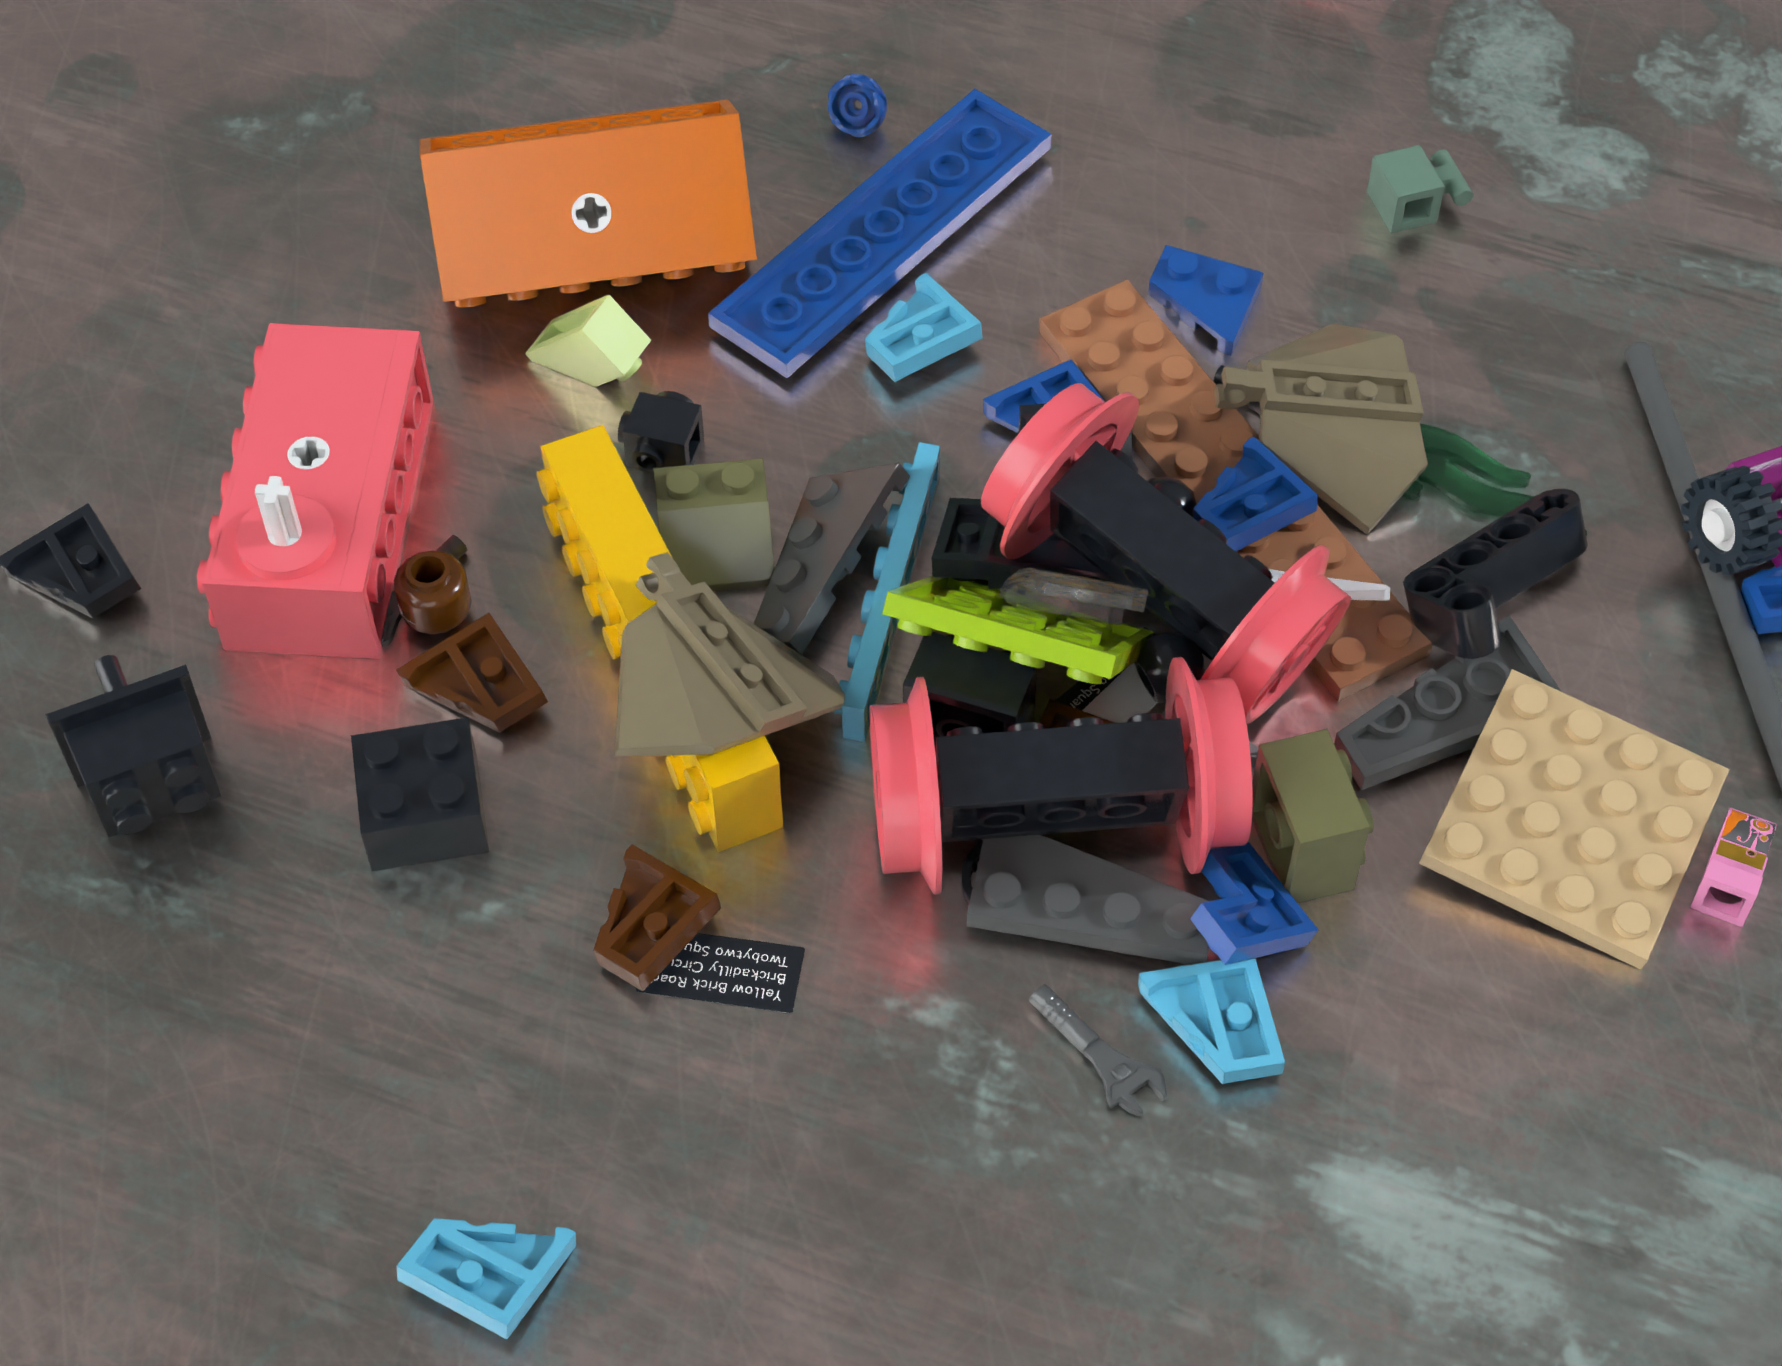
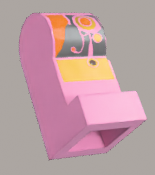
[1690,807,1777,927]

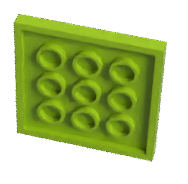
[882,576,1154,684]

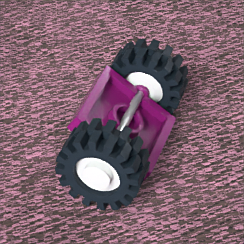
[1681,446,1782,575]

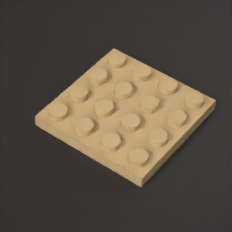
[1419,669,1730,970]

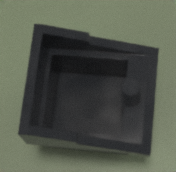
[45,655,221,838]

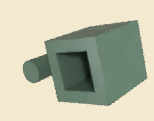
[1367,145,1474,233]

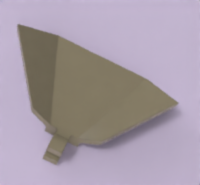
[1214,323,1428,535]
[614,552,845,757]

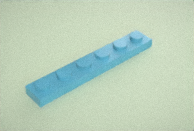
[834,442,940,742]

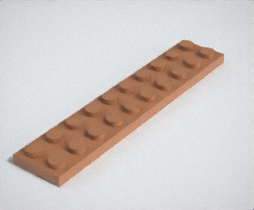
[1039,280,1433,702]

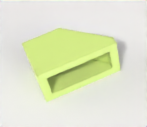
[525,295,651,387]

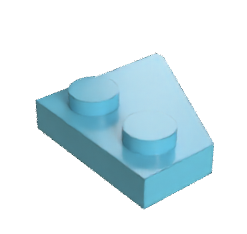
[865,273,983,382]
[1138,958,1285,1084]
[396,1218,576,1339]

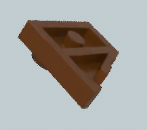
[396,613,548,733]
[593,844,721,991]

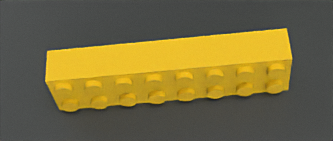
[537,425,783,853]

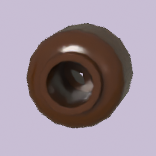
[394,550,472,634]

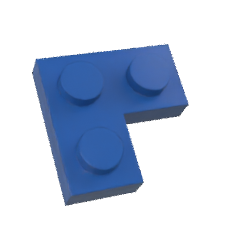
[1190,842,1319,965]

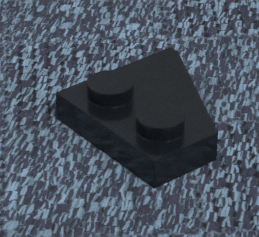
[0,503,142,618]

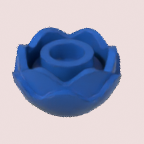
[828,74,887,137]

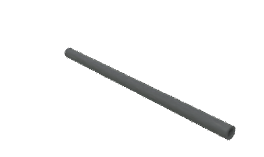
[1624,342,1782,791]

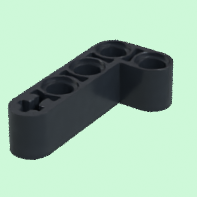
[1403,489,1588,659]

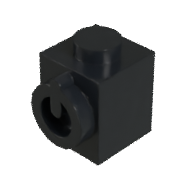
[618,391,704,473]

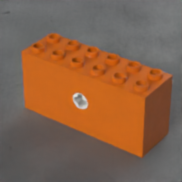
[420,99,757,307]

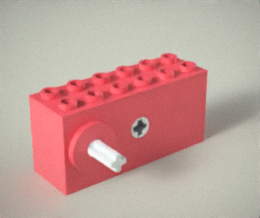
[197,323,434,659]

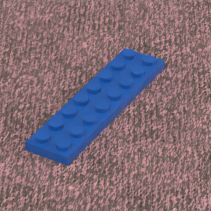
[708,89,1052,378]

